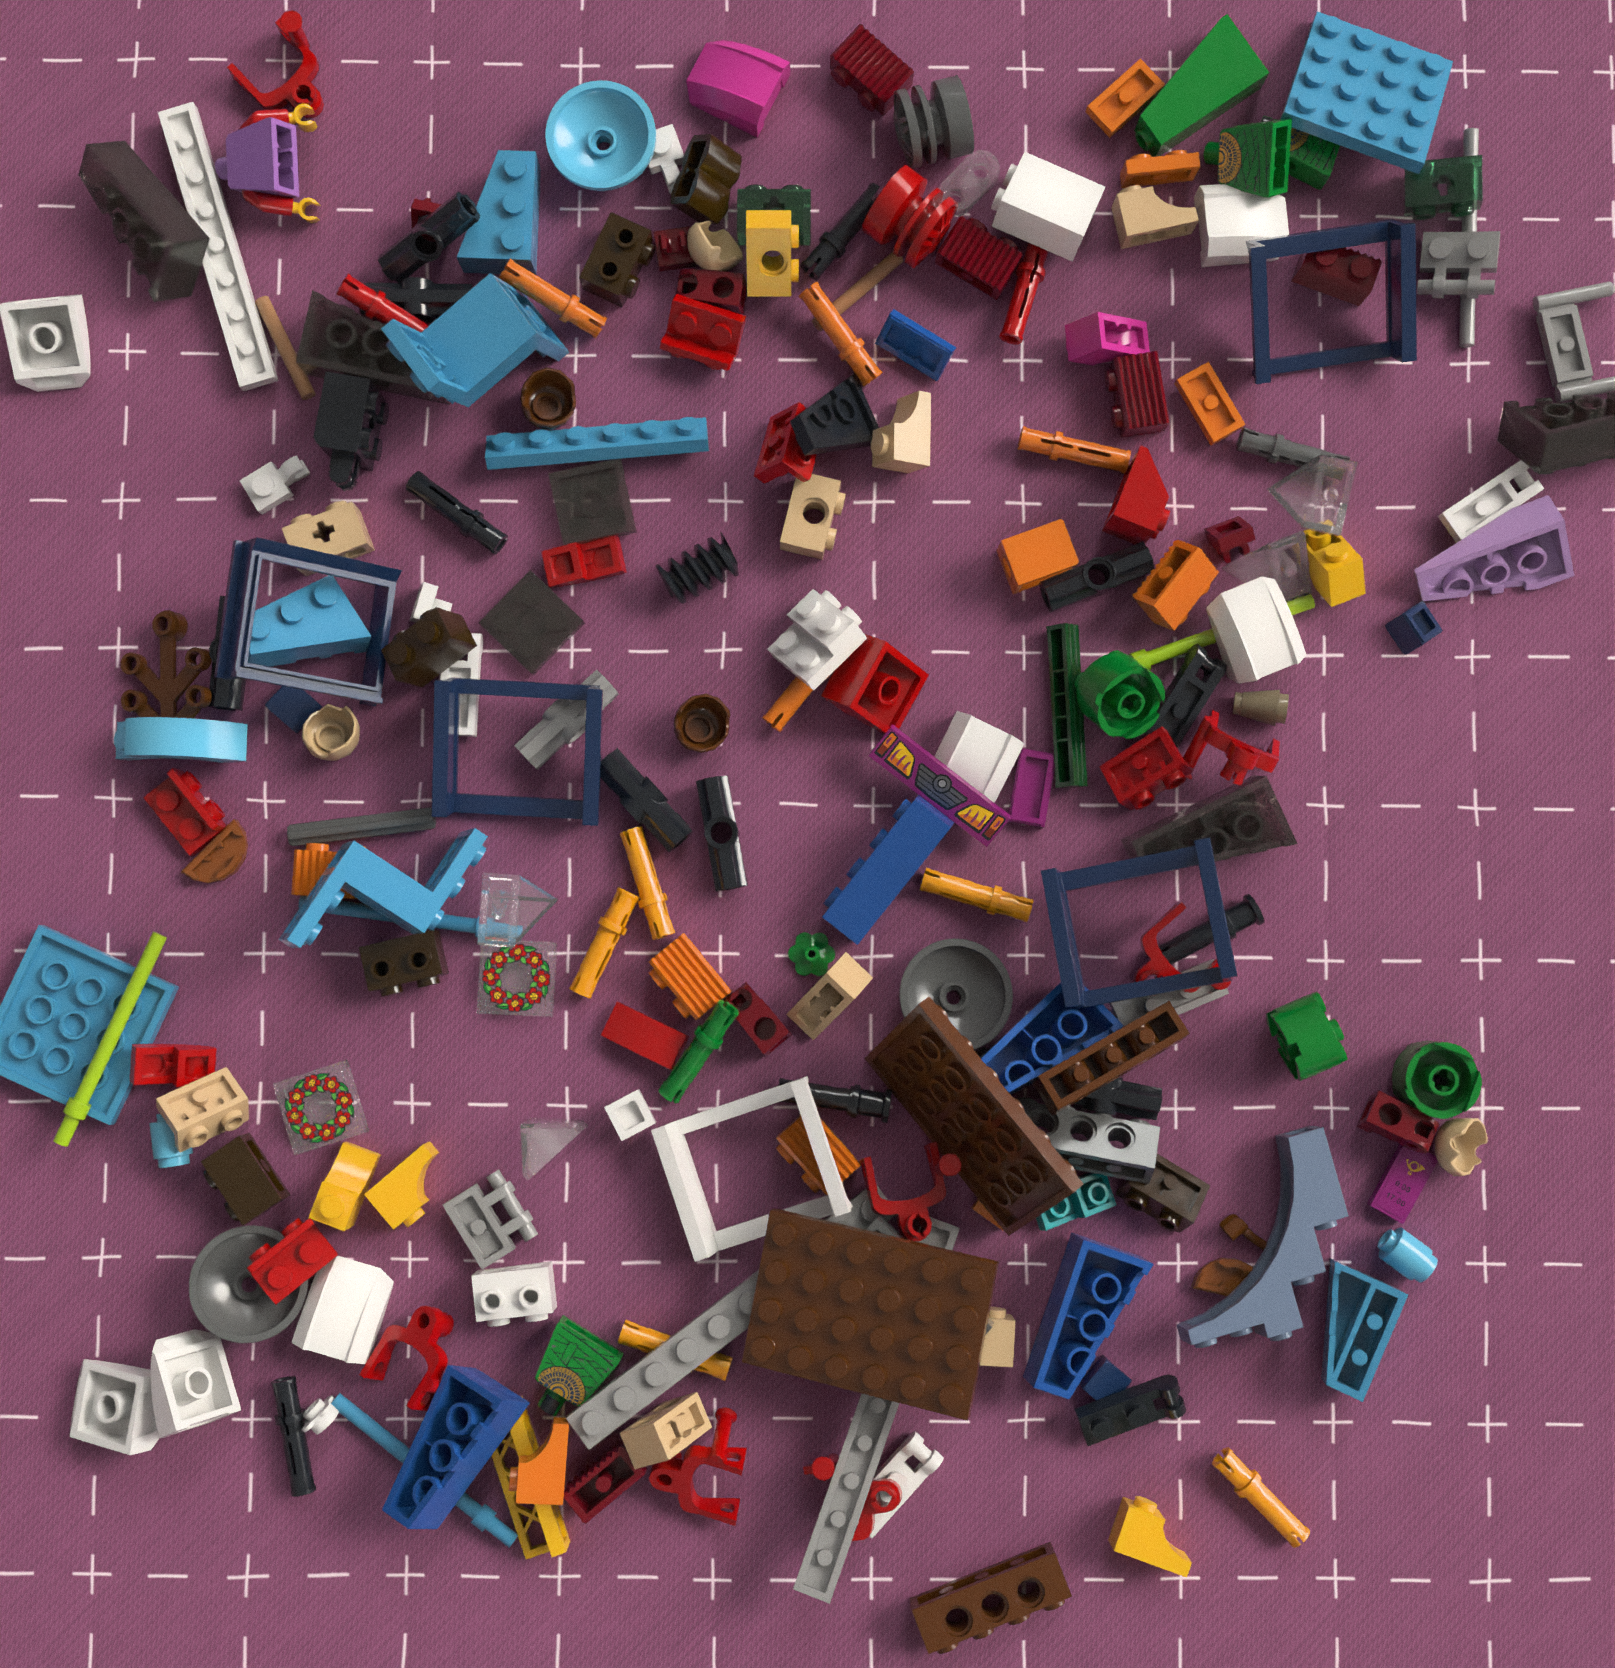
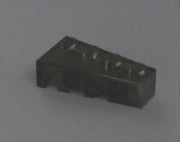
[78,140,210,302]
[296,290,450,405]
[1497,392,1615,475]
[1121,775,1298,876]

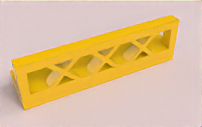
[492,1396,570,1560]

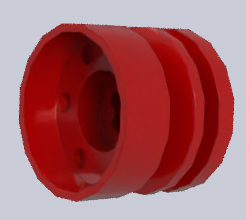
[862,165,958,268]

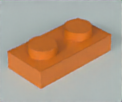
[1085,58,1165,138]
[1120,150,1200,188]
[1174,361,1246,446]

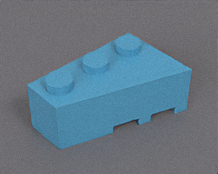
[456,150,541,275]
[248,575,371,667]
[1321,1258,1408,1402]

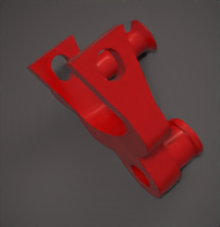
[227,10,324,118]
[1183,710,1280,785]
[1133,902,1232,996]
[859,1142,961,1242]
[359,1305,454,1411]
[649,1407,747,1526]
[803,1453,902,1541]

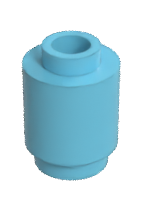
[149,1114,193,1168]
[1377,1227,1438,1283]

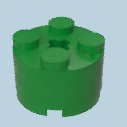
[1075,650,1165,739]
[1266,991,1348,1081]
[1392,1040,1482,1119]

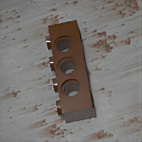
[1033,1001,1190,1116]
[909,1542,1072,1654]

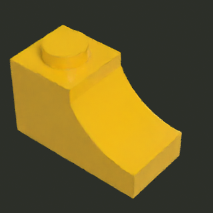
[309,1141,381,1231]
[364,1141,439,1230]
[1108,1496,1192,1577]

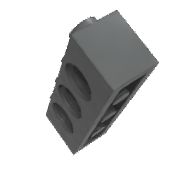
[1017,1097,1160,1184]

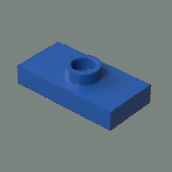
[875,309,956,381]

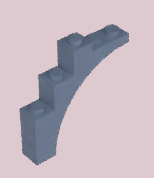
[1176,1125,1349,1348]

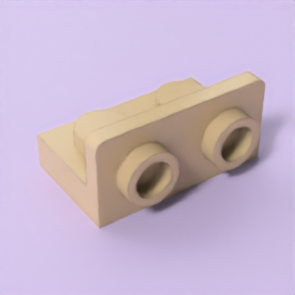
[156,1067,249,1152]

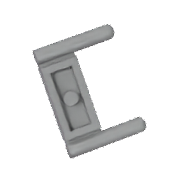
[1533,282,1615,403]

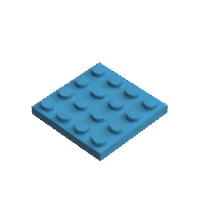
[1280,11,1453,174]
[0,925,179,1125]

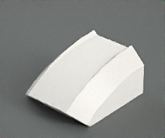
[1194,184,1289,267]
[0,295,90,392]
[1206,576,1306,683]
[934,711,1024,803]
[292,1256,394,1364]
[151,1329,241,1438]
[70,1359,159,1455]

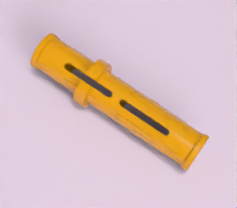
[620,826,675,940]
[919,867,1034,923]
[569,887,640,999]
[618,1319,733,1381]
[1212,1447,1310,1548]

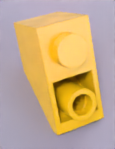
[1294,522,1366,607]

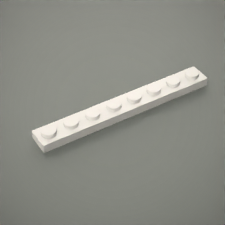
[158,102,279,391]

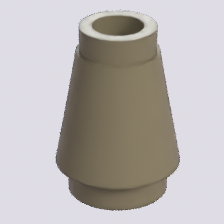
[1232,689,1289,726]

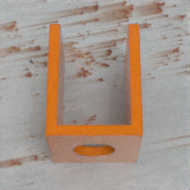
[996,519,1079,595]

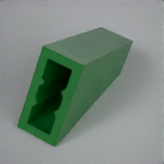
[1134,14,1269,157]

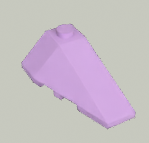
[1414,495,1574,601]

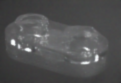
[939,150,1000,217]

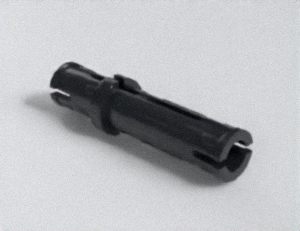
[800,183,880,281]
[406,471,508,555]
[271,1376,316,1497]

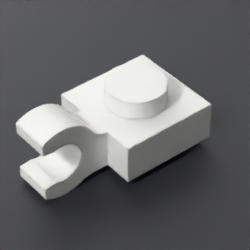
[648,124,684,194]
[239,456,310,515]

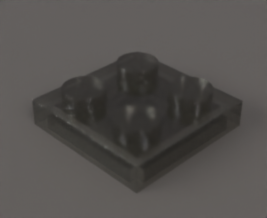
[548,459,637,545]
[479,570,585,676]

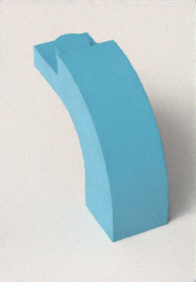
[114,717,248,763]

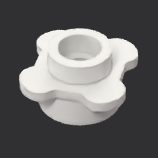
[302,1395,339,1435]

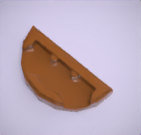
[181,819,248,883]
[1191,1258,1253,1296]

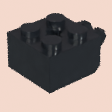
[313,371,389,492]

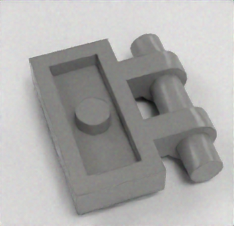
[1417,231,1500,299]
[443,1170,538,1270]

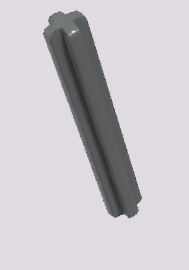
[287,807,436,846]

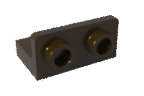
[1116,1154,1210,1233]

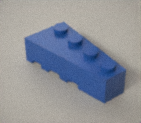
[822,795,954,945]
[981,982,1124,1095]
[1023,1232,1154,1399]
[382,1365,530,1529]

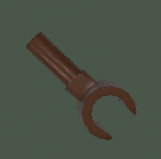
[1219,1214,1267,1251]

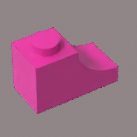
[1065,312,1150,366]

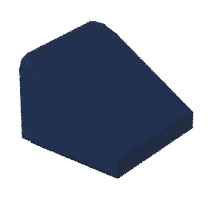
[1385,600,1443,655]
[265,686,323,734]
[1079,1355,1132,1400]

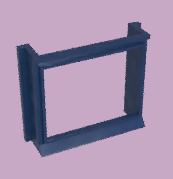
[1246,219,1417,384]
[214,537,402,707]
[432,677,603,826]
[1041,837,1238,1009]

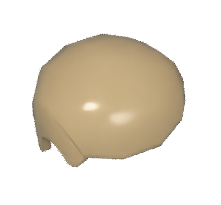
[687,220,743,272]
[302,704,360,761]
[1435,1118,1488,1176]

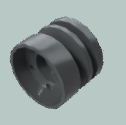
[893,75,974,169]

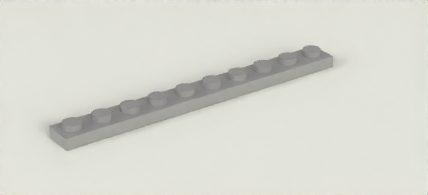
[566,1184,895,1450]
[793,1217,960,1604]

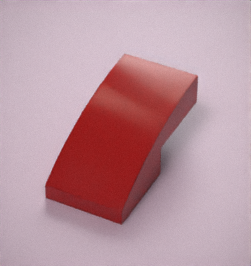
[541,535,627,588]
[601,1001,690,1070]
[129,1044,217,1087]

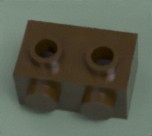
[579,212,656,307]
[381,607,477,688]
[359,930,449,997]
[201,1133,291,1226]

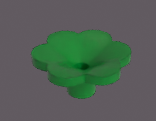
[788,932,835,976]

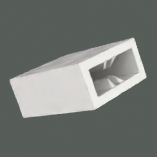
[991,152,1105,261]

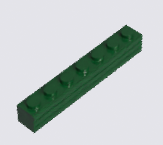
[1046,623,1088,788]

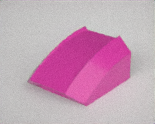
[686,40,790,138]

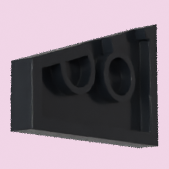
[789,373,879,456]

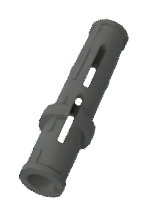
[1236,427,1350,480]

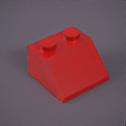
[1102,446,1170,544]
[821,634,929,734]

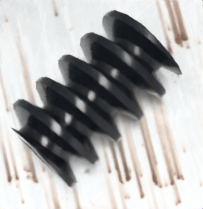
[655,532,739,604]

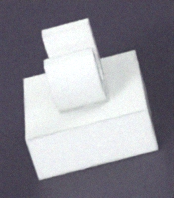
[409,582,452,623]
[604,1089,656,1141]

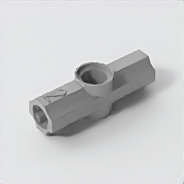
[514,670,619,770]

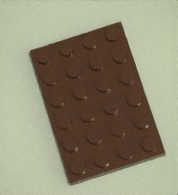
[864,996,1084,1236]
[742,1208,999,1421]

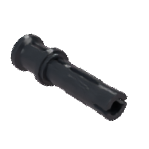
[1159,894,1265,965]
[778,1078,892,1123]

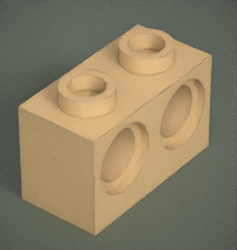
[620,1392,712,1469]

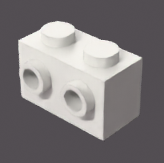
[471,1261,557,1327]

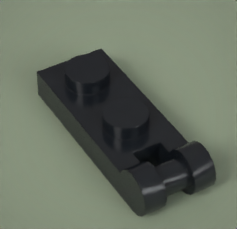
[1143,644,1227,748]
[1074,1374,1186,1446]

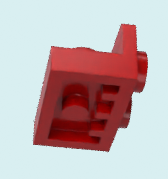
[659,294,746,371]
[754,402,817,484]
[1099,726,1193,810]
[143,768,227,856]
[246,1218,339,1305]

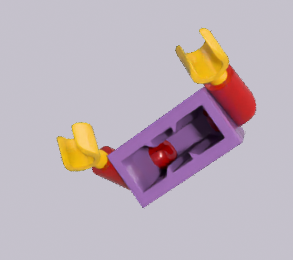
[215,103,321,223]

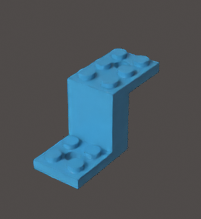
[381,273,569,407]
[278,828,488,948]

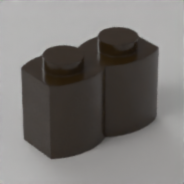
[670,134,742,224]

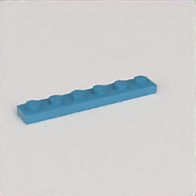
[485,417,709,470]

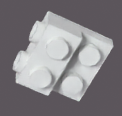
[767,589,867,691]

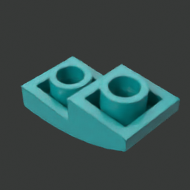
[1036,1173,1117,1231]

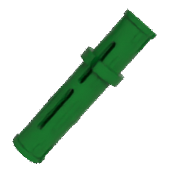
[659,1000,739,1103]

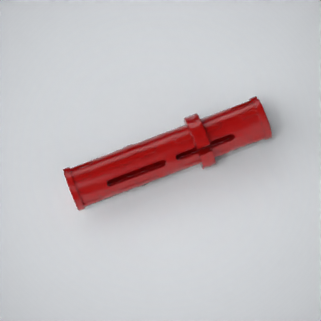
[999,243,1048,345]
[336,273,429,332]

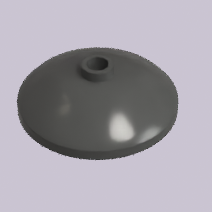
[899,938,1013,1049]
[189,1225,308,1343]

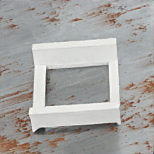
[651,1076,853,1262]

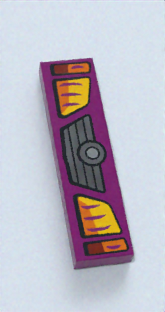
[868,724,1011,847]

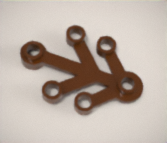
[120,610,212,719]

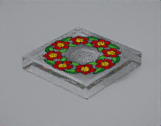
[477,938,557,1017]
[272,1060,369,1156]

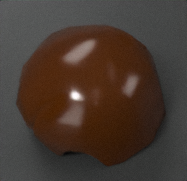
[520,367,576,430]
[674,694,731,753]

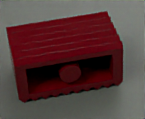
[830,24,914,116]
[935,216,1023,301]
[1291,247,1382,306]
[1105,351,1169,438]
[564,1438,648,1524]

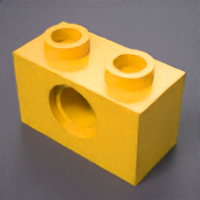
[746,210,799,297]

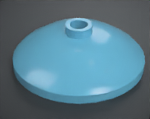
[545,81,656,191]

